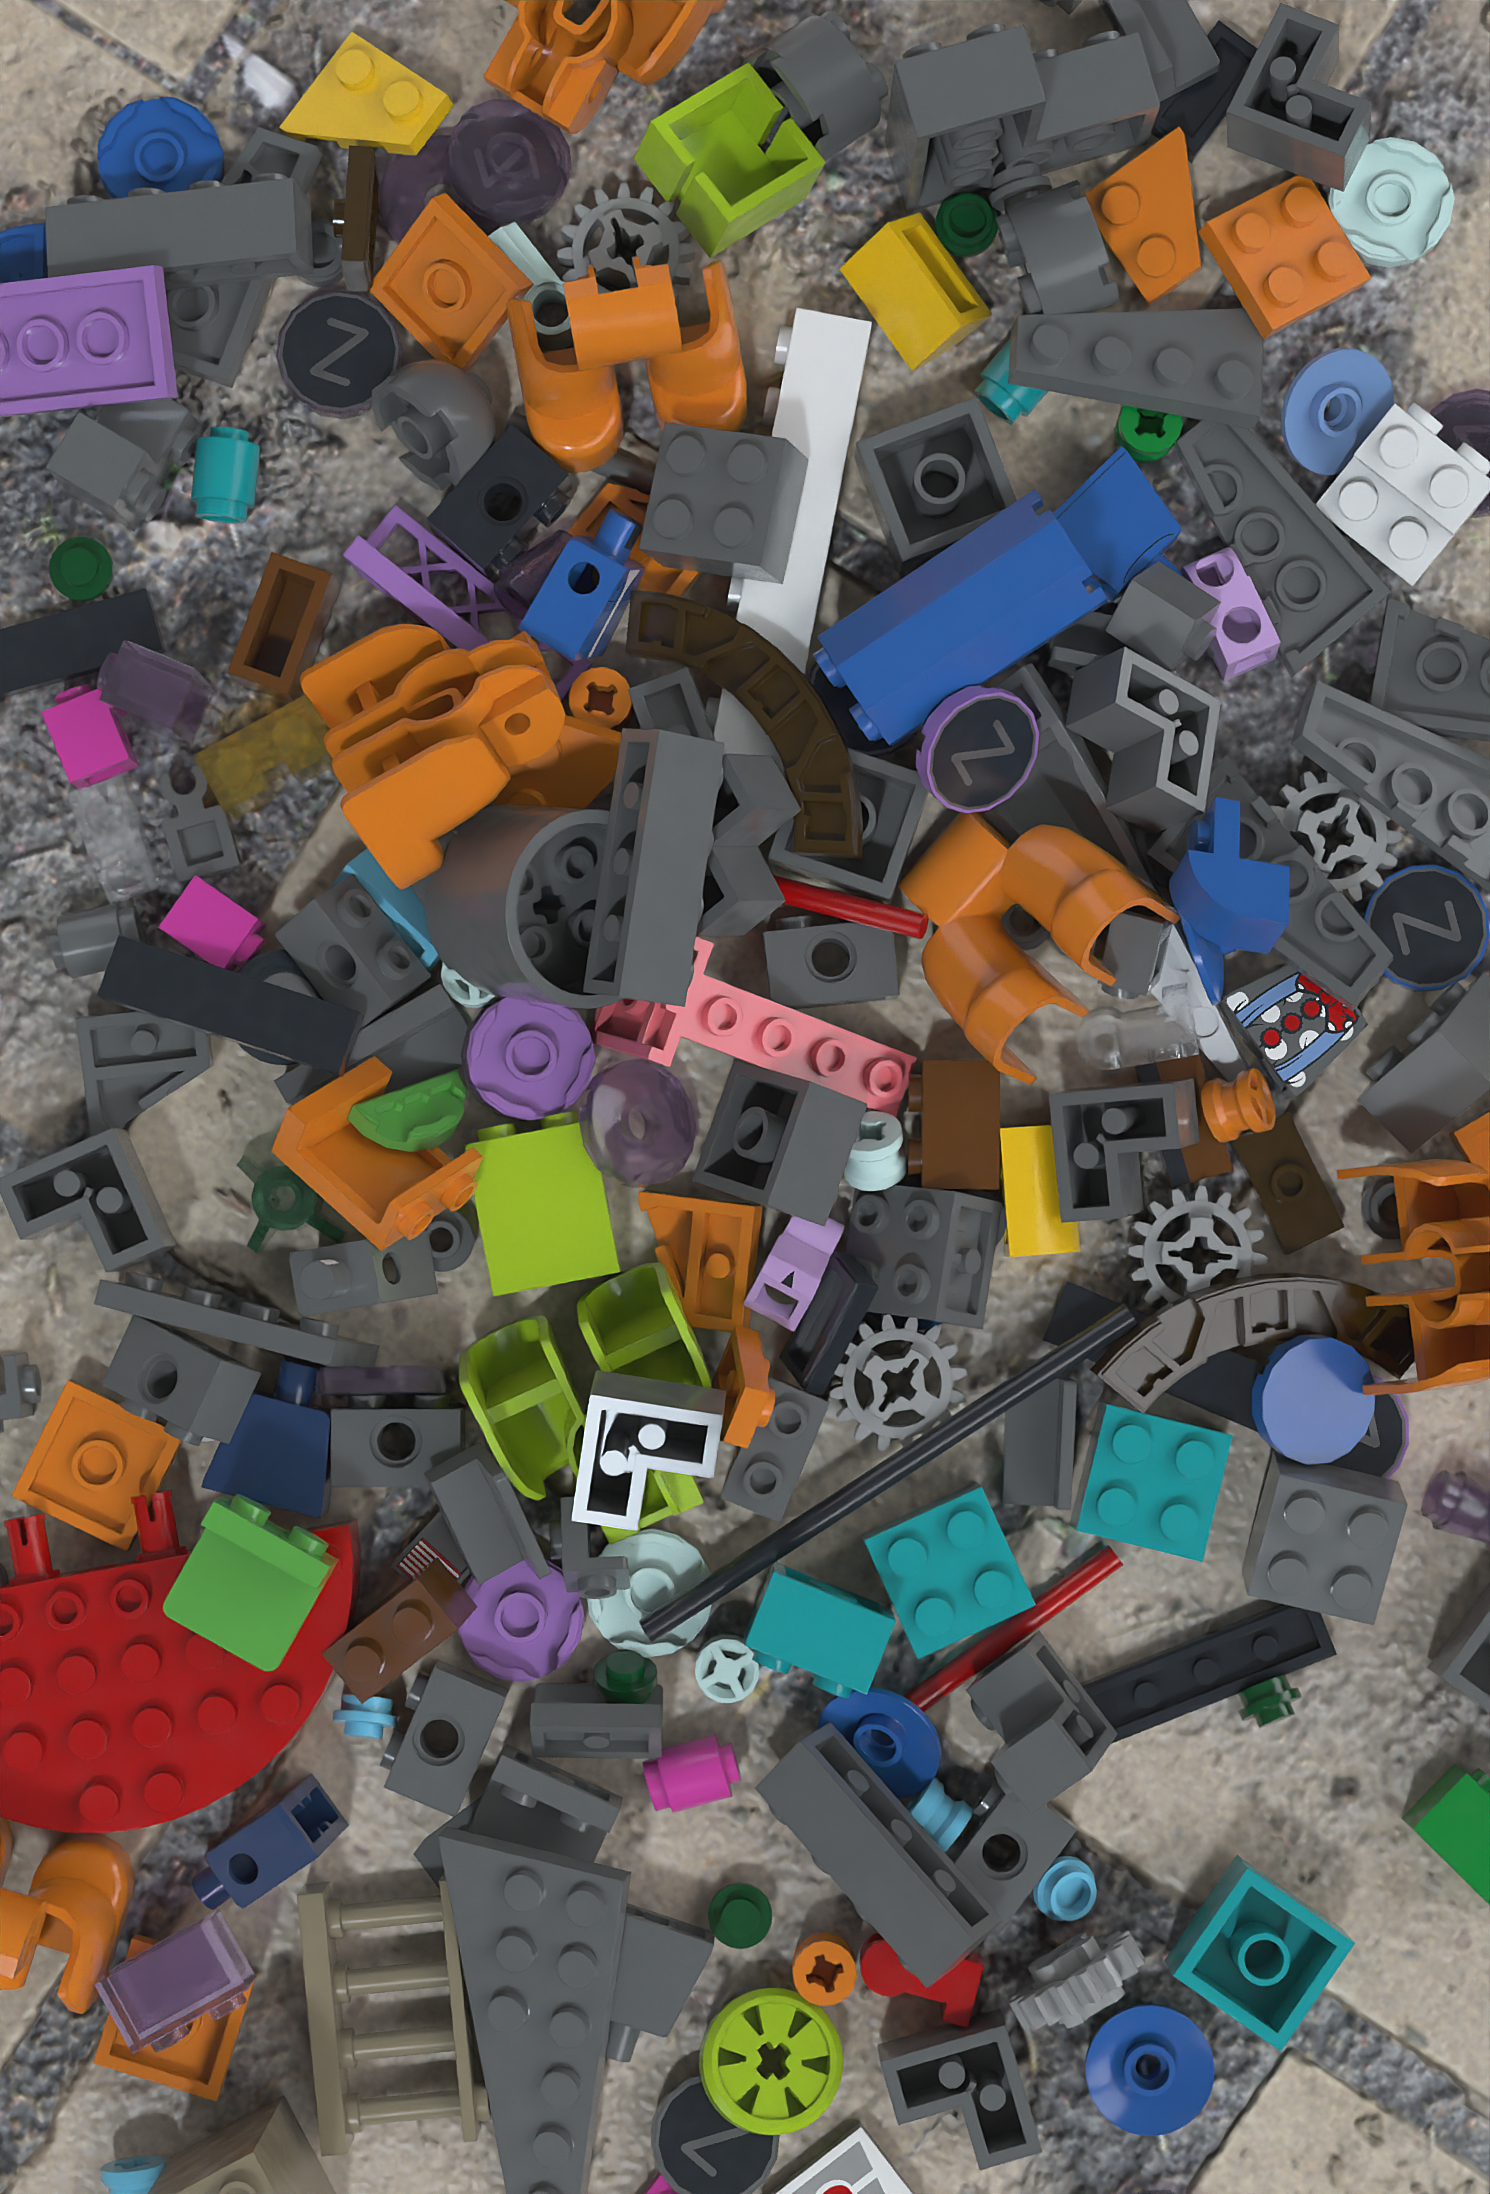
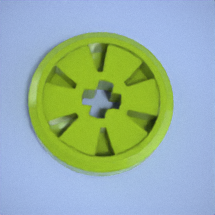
[699,1988,843,2135]

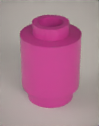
[642,1734,741,1813]

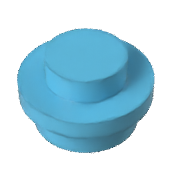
[332,1695,398,1739]
[1033,1856,1097,1921]

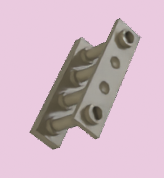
[297,1871,491,2157]

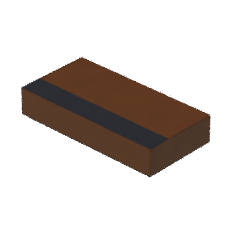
[1134,1048,1233,1188]

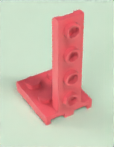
[589,937,917,1118]

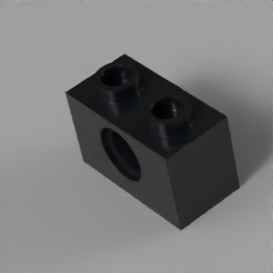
[426,424,572,580]

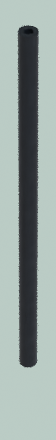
[639,1303,1138,1642]

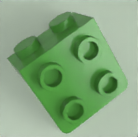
[163,1494,339,1671]

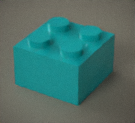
[1069,1401,1233,1562]
[861,1482,1036,1659]
[744,1562,896,1699]
[1164,1855,1355,2051]

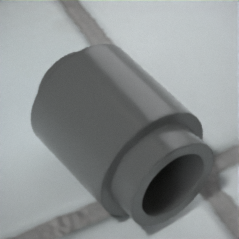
[48,903,147,979]

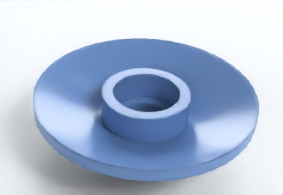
[1281,348,1394,475]

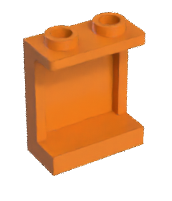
[271,1056,483,1251]

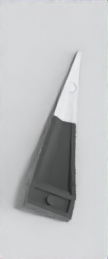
[925,663,1250,1082]

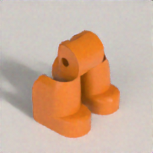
[483,0,728,134]
[506,256,748,472]
[299,624,565,891]
[898,812,1180,1085]
[1337,1159,1490,1395]
[0,1817,135,2014]

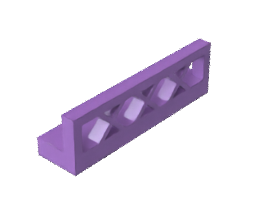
[343,505,592,703]

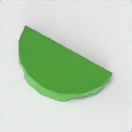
[347,1069,466,1152]

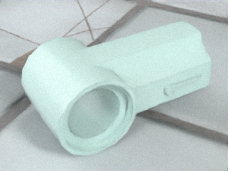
[488,221,573,351]

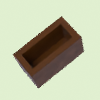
[227,552,341,705]
[907,1060,1000,1190]
[322,1557,478,1704]

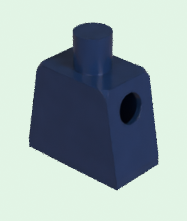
[201,1359,331,1518]
[192,1773,349,1910]

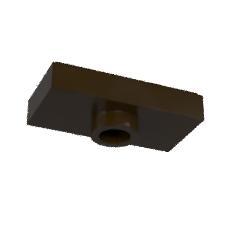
[333,145,380,292]
[1229,1112,1345,1255]

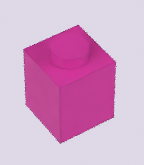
[41,685,140,790]
[158,875,267,971]

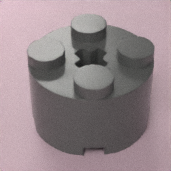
[742,11,888,161]
[995,180,1120,315]

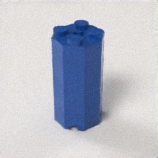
[813,489,1108,746]

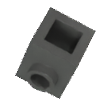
[1105,561,1221,672]

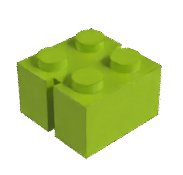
[633,62,826,258]

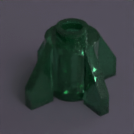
[236,1155,348,1253]

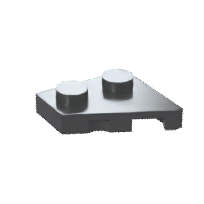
[75,1010,214,1137]

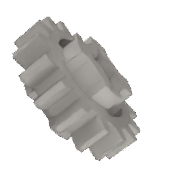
[557,183,695,306]
[1270,771,1402,904]
[1125,1186,1267,1308]
[828,1314,967,1452]
[1008,1930,1145,2031]

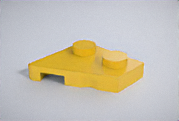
[279,32,454,156]

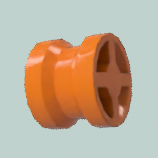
[569,667,634,732]
[1201,1068,1276,1143]
[792,1931,857,2006]

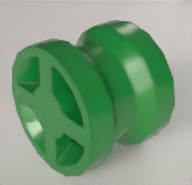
[1114,405,1183,463]

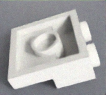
[1315,402,1490,587]

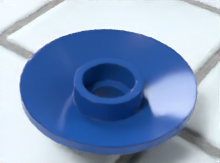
[1179,914,1236,1006]
[817,1687,942,1799]
[1085,2004,1215,2136]

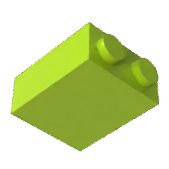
[464,1111,622,1297]

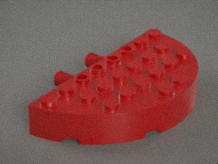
[0,1490,361,1833]

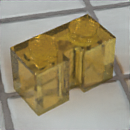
[193,695,333,821]

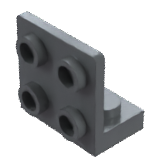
[845,1185,1002,1329]
[467,1744,623,1862]

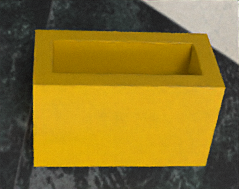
[840,212,993,371]
[999,1125,1081,1257]

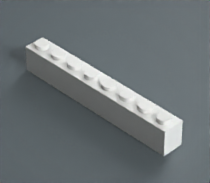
[706,308,872,779]

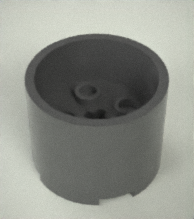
[425,804,624,1009]

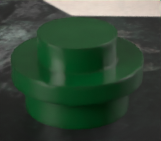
[935,192,998,257]
[49,537,114,601]
[593,1650,657,1704]
[1238,1675,1302,1728]
[708,1882,772,1949]

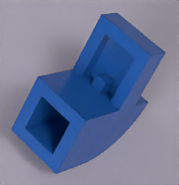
[1169,797,1290,954]

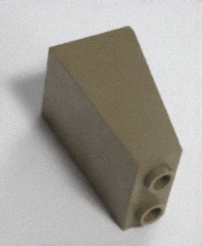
[147,2095,336,2194]

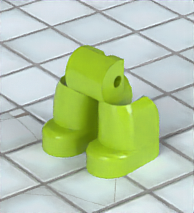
[459,1262,712,1545]

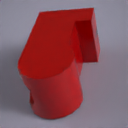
[859,1932,984,2028]

